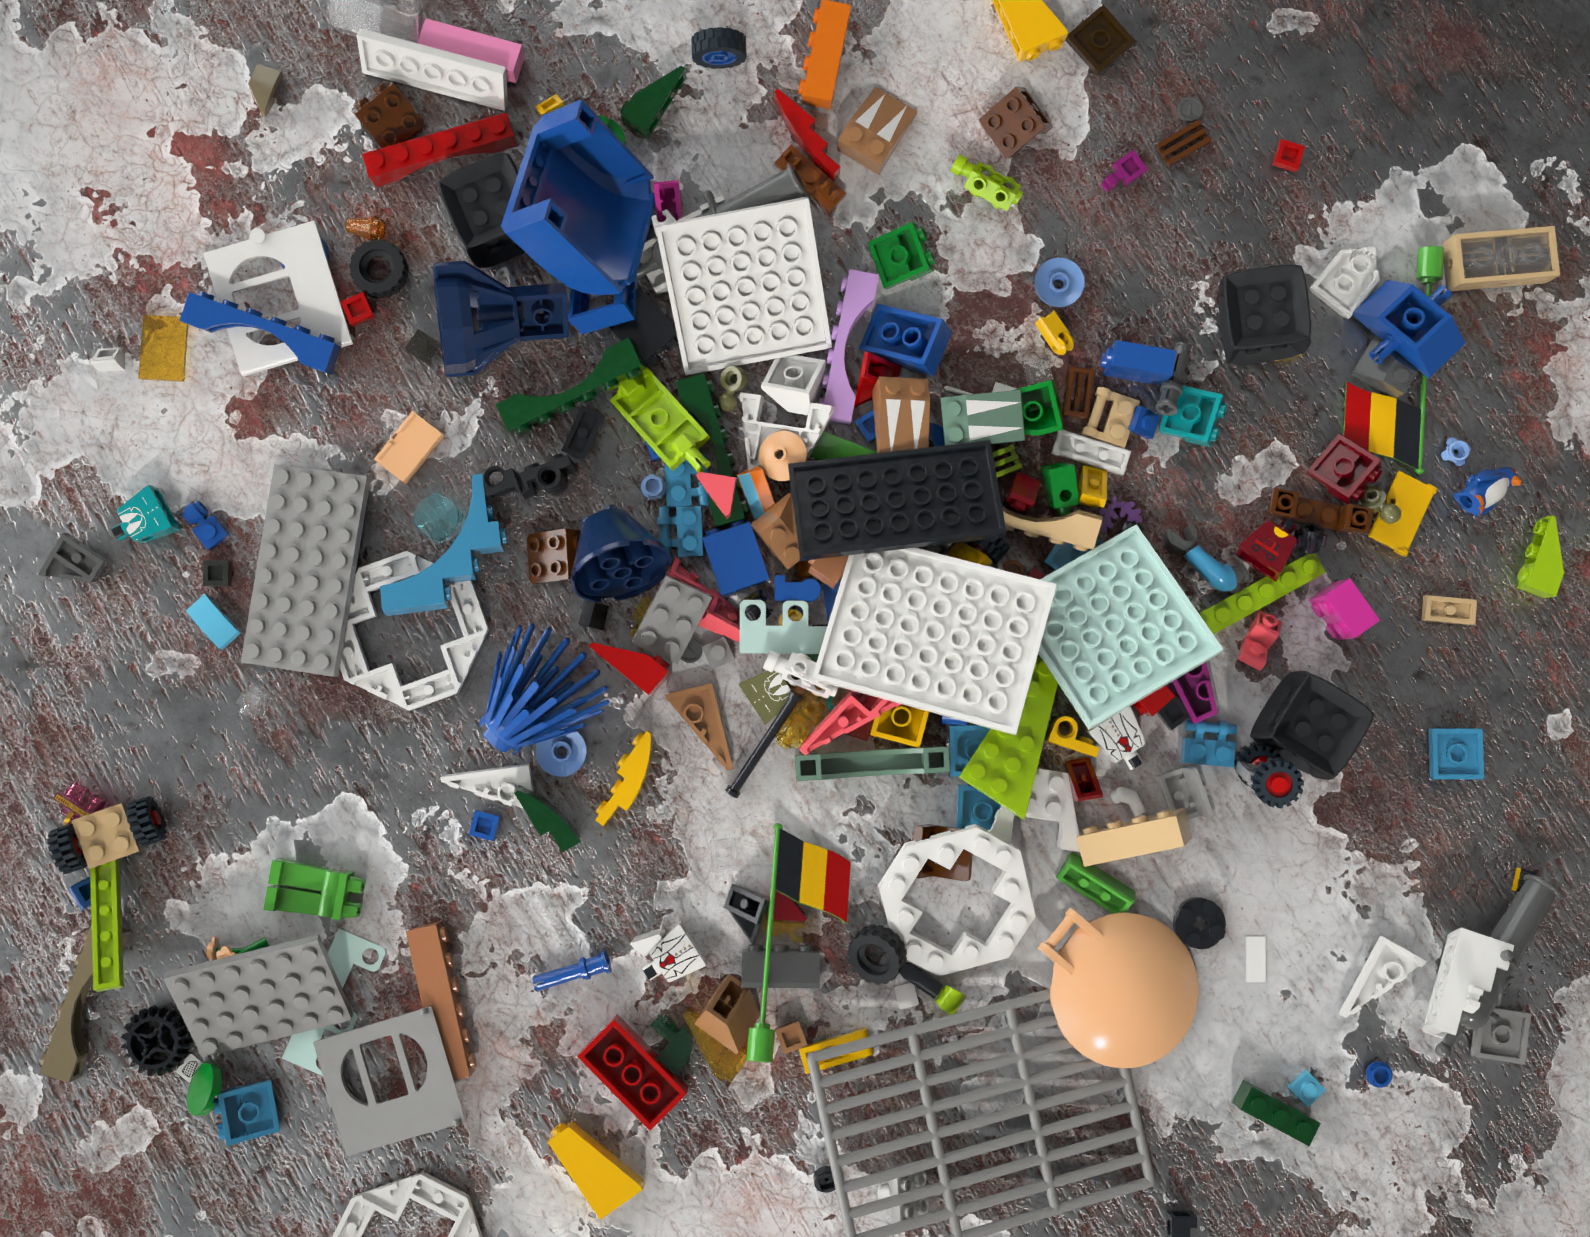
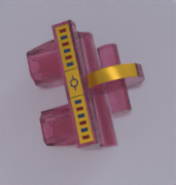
[53,782,107,825]

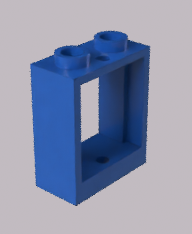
[568,278,637,334]

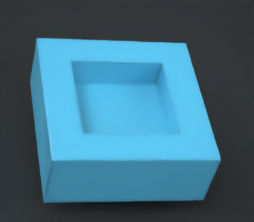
[1287,1069,1326,1108]

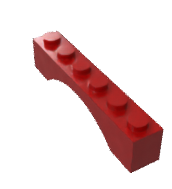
[362,112,518,187]

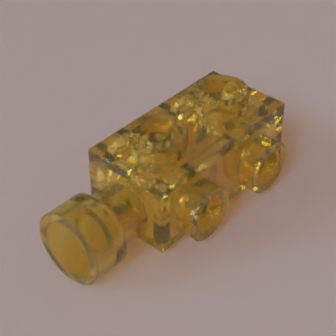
[775,685,826,749]

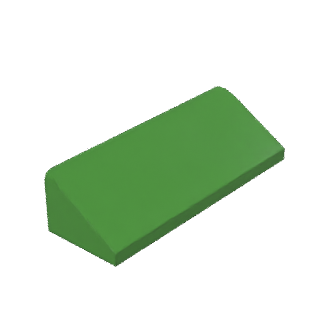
[810,431,877,460]
[1056,852,1136,913]

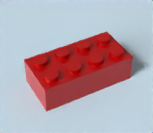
[577,1014,689,1131]

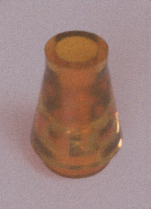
[345,216,386,240]

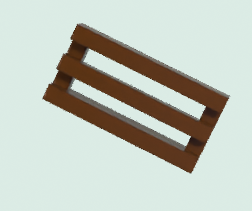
[1155,119,1212,167]
[1062,366,1095,420]

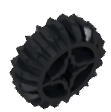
[120,1005,194,1076]

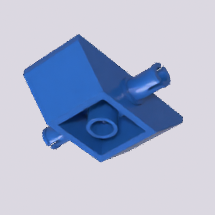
[1353,280,1465,378]

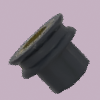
[735,590,771,621]

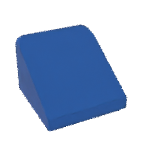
[69,877,91,911]

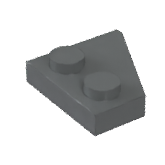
[38,533,108,582]

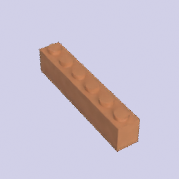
[406,921,477,1080]

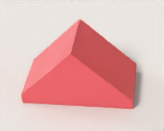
[696,472,737,519]

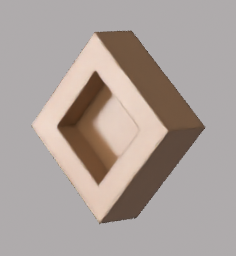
[775,1019,808,1054]

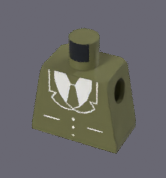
[738,670,800,724]

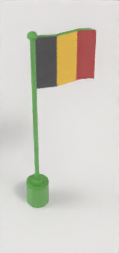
[1343,246,1444,474]
[746,823,851,1063]

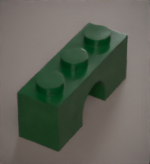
[1232,1080,1321,1146]

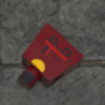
[1236,518,1297,582]

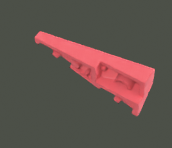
[666,557,740,642]
[799,690,902,755]

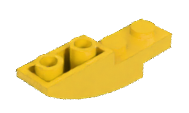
[595,730,653,826]

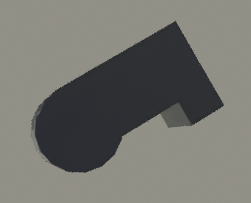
[1166,1210,1197,1237]

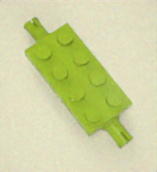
[610,368,711,473]

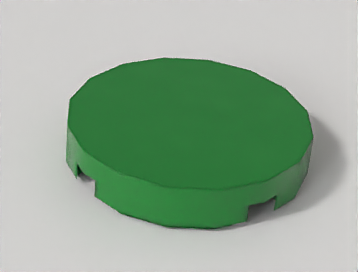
[187,1062,222,1117]

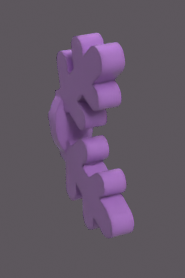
[1098,497,1143,533]

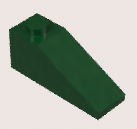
[620,66,687,139]

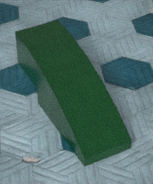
[514,785,580,852]

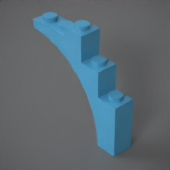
[380,474,507,616]

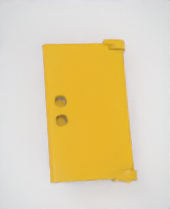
[1368,471,1437,557]

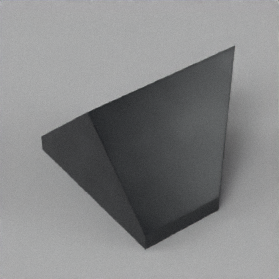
[723,884,769,944]

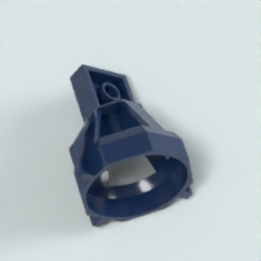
[433,261,569,377]

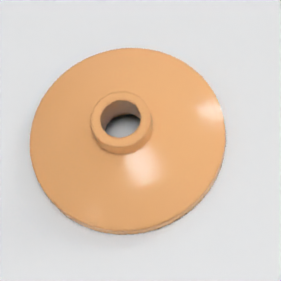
[759,431,808,481]

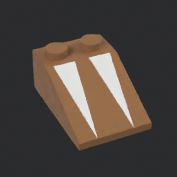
[837,87,917,175]
[872,376,930,453]

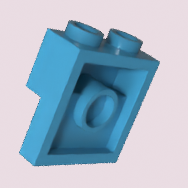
[213,1079,280,1146]

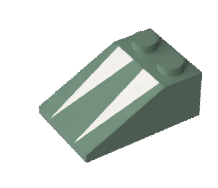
[941,390,1026,445]

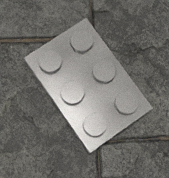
[632,574,712,664]

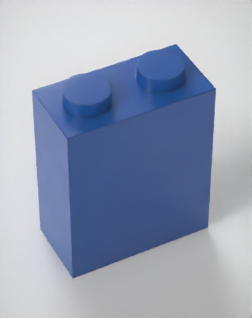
[1100,340,1177,386]
[702,520,770,597]

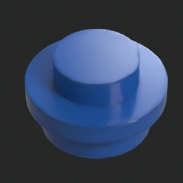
[1366,1061,1392,1088]

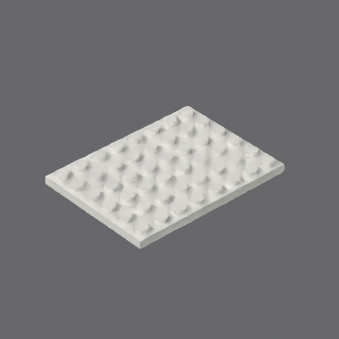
[812,548,1057,735]

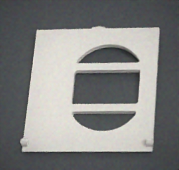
[203,220,354,377]

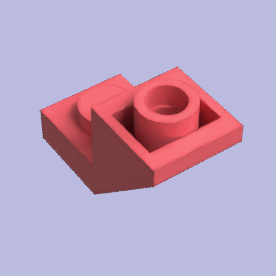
[1238,610,1281,671]

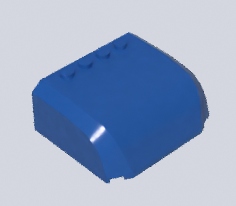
[501,99,656,295]

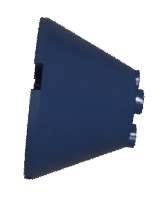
[571,504,672,602]

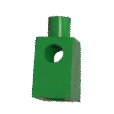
[1040,462,1079,516]

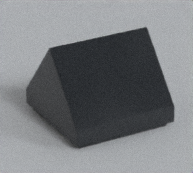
[578,600,609,630]

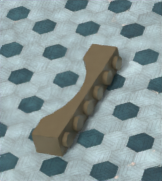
[40,924,131,1083]

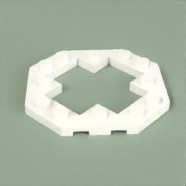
[340,551,489,711]
[878,824,1036,976]
[332,1172,482,1237]

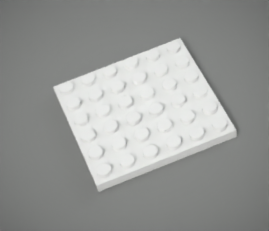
[655,197,832,376]

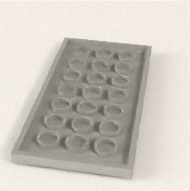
[241,464,371,677]

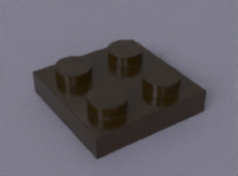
[1065,5,1136,76]

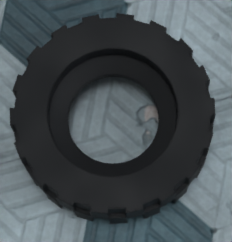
[349,239,409,298]
[847,924,907,985]

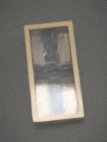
[1443,226,1560,291]

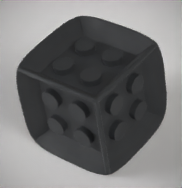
[437,153,526,268]
[1218,264,1311,364]
[1250,671,1374,780]

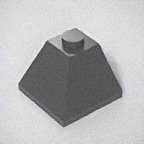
[1351,334,1418,398]

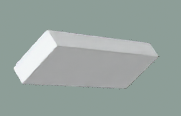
[1051,430,1131,476]

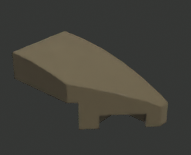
[248,64,283,118]

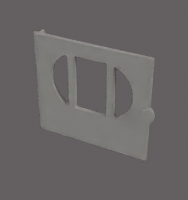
[313,1006,466,1157]

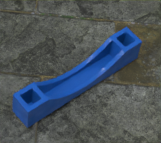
[179,291,341,375]

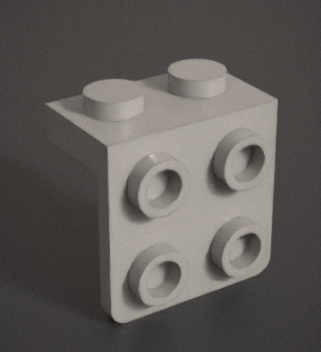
[1156,766,1215,820]

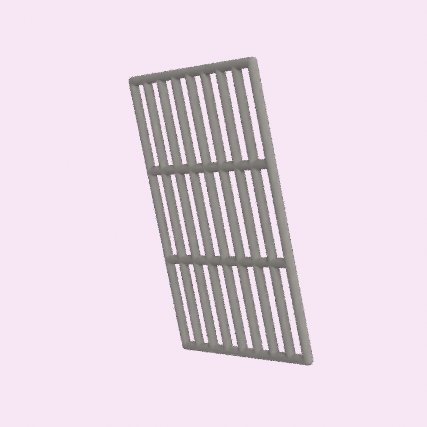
[807,989,1156,1237]

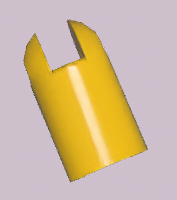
[1034,310,1074,355]

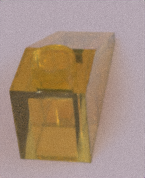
[683,1007,747,1083]

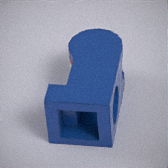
[775,575,821,602]

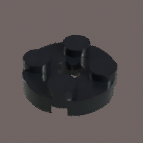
[1173,897,1226,949]

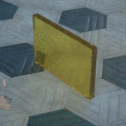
[138,315,189,382]

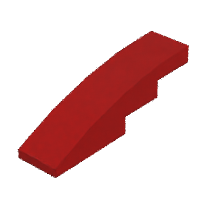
[774,88,840,182]

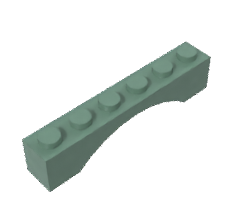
[795,746,950,781]

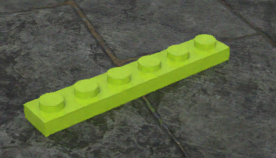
[1199,553,1326,634]
[90,858,124,992]

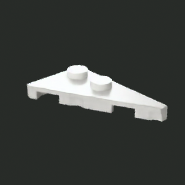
[440,763,535,808]
[1338,936,1427,1018]

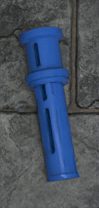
[532,951,612,992]

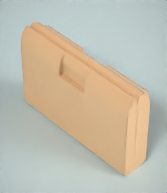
[374,411,445,484]

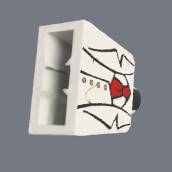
[1084,706,1146,770]
[642,921,708,982]

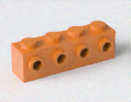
[798,0,851,110]

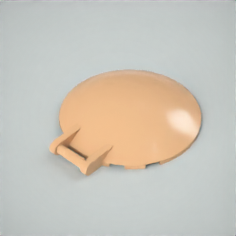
[1038,908,1199,1068]

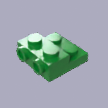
[867,222,936,290]

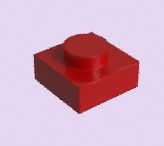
[1272,139,1305,172]
[340,292,375,327]

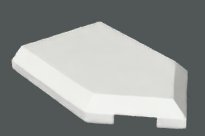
[1310,246,1380,319]

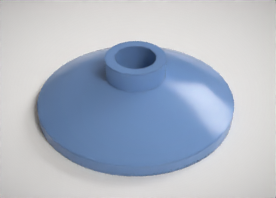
[1034,258,1085,307]
[536,726,587,777]

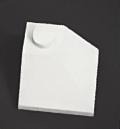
[761,355,826,415]

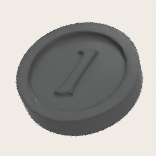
[1177,97,1203,123]
[681,638,703,663]

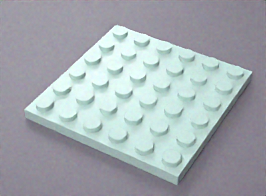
[1038,524,1224,730]

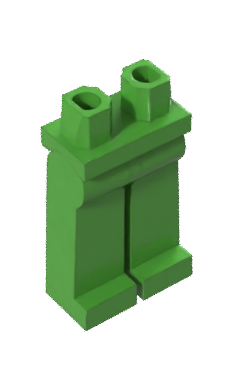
[263,858,366,920]

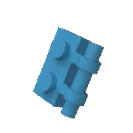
[665,455,710,508]
[657,506,704,558]
[1181,720,1237,767]

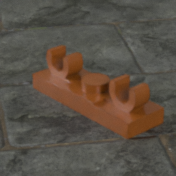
[775,144,846,214]

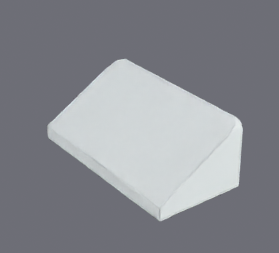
[630,928,665,957]

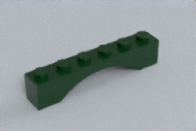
[495,337,647,435]
[675,373,749,528]

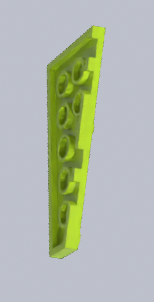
[959,655,1058,820]

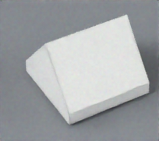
[91,347,125,372]

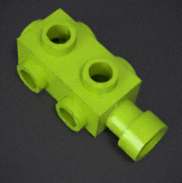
[950,154,1024,211]

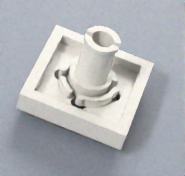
[878,1171,929,1224]

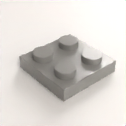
[1470,1007,1531,1065]

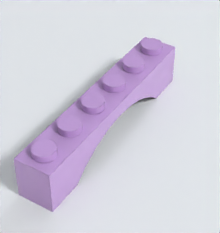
[819,269,879,426]

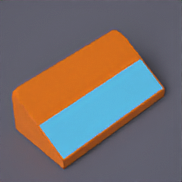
[737,465,775,521]

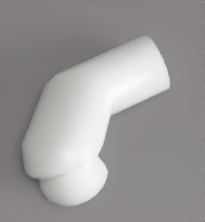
[1110,787,1146,816]

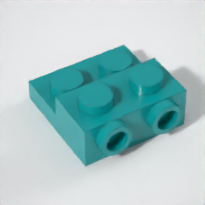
[1159,385,1228,447]

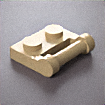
[1082,387,1140,449]

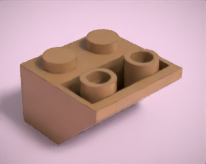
[695,974,760,1054]

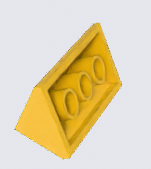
[870,704,929,748]

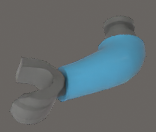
[1163,524,1249,592]

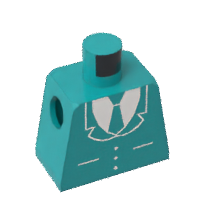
[111,485,181,543]

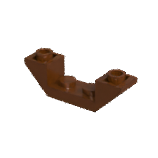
[1268,488,1374,534]

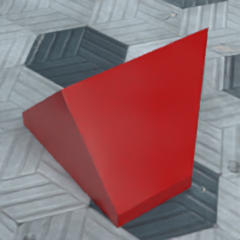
[854,352,901,408]

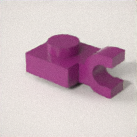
[1101,150,1148,193]

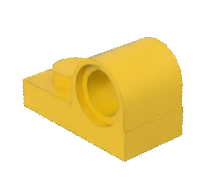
[1044,716,1100,757]

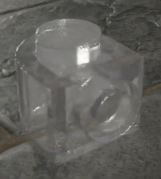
[235,686,271,718]

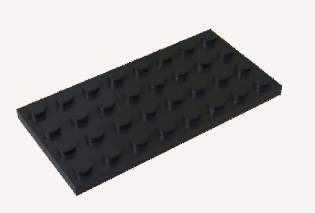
[788,440,1007,561]

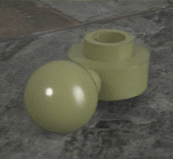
[718,366,747,412]
[1360,486,1401,524]

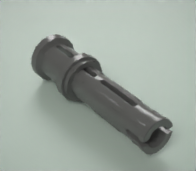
[1155,342,1191,416]

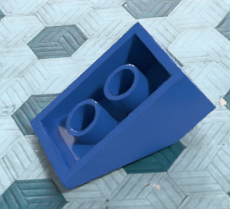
[859,304,952,377]

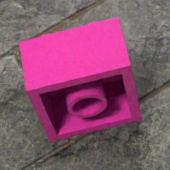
[1309,578,1380,640]

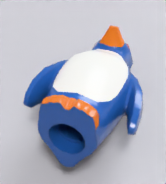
[1453,467,1522,516]

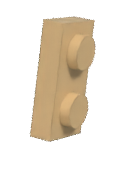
[1421,595,1477,625]

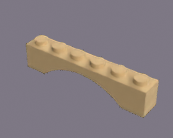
[1002,505,1103,551]

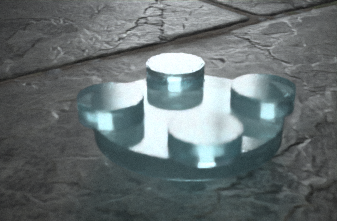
[412,493,463,543]

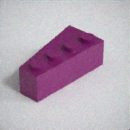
[1172,608,1220,724]

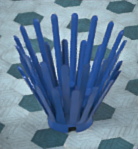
[479,623,610,754]

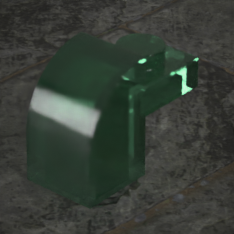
[650,1013,693,1076]

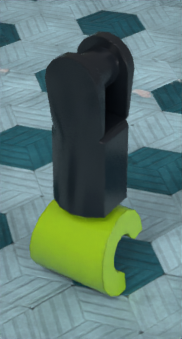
[900,962,967,1015]

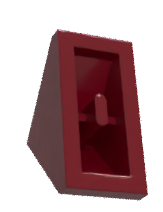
[1065,757,1103,802]
[767,886,807,922]

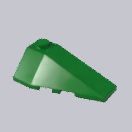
[1011,380,1064,436]

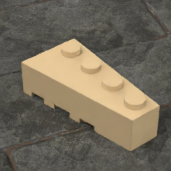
[1076,808,1193,867]

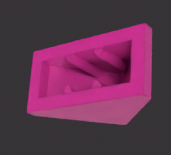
[653,180,683,222]

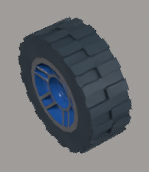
[691,27,747,69]

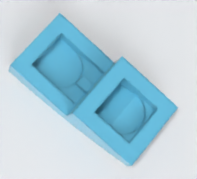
[186,594,241,650]

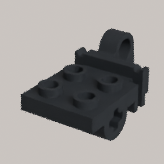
[483,454,577,500]

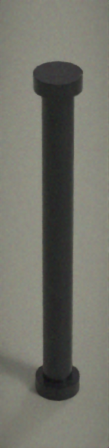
[725,690,804,798]

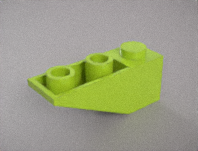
[1516,515,1564,598]

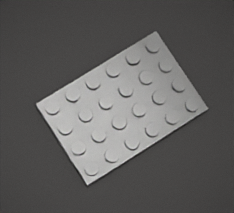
[163,934,353,1057]

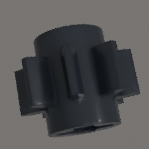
[1294,523,1327,554]

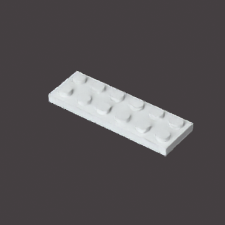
[357,28,508,111]

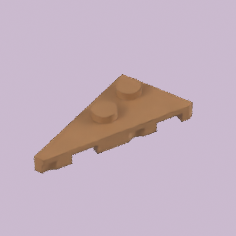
[665,683,734,770]

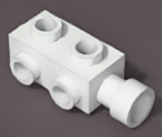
[763,650,839,699]

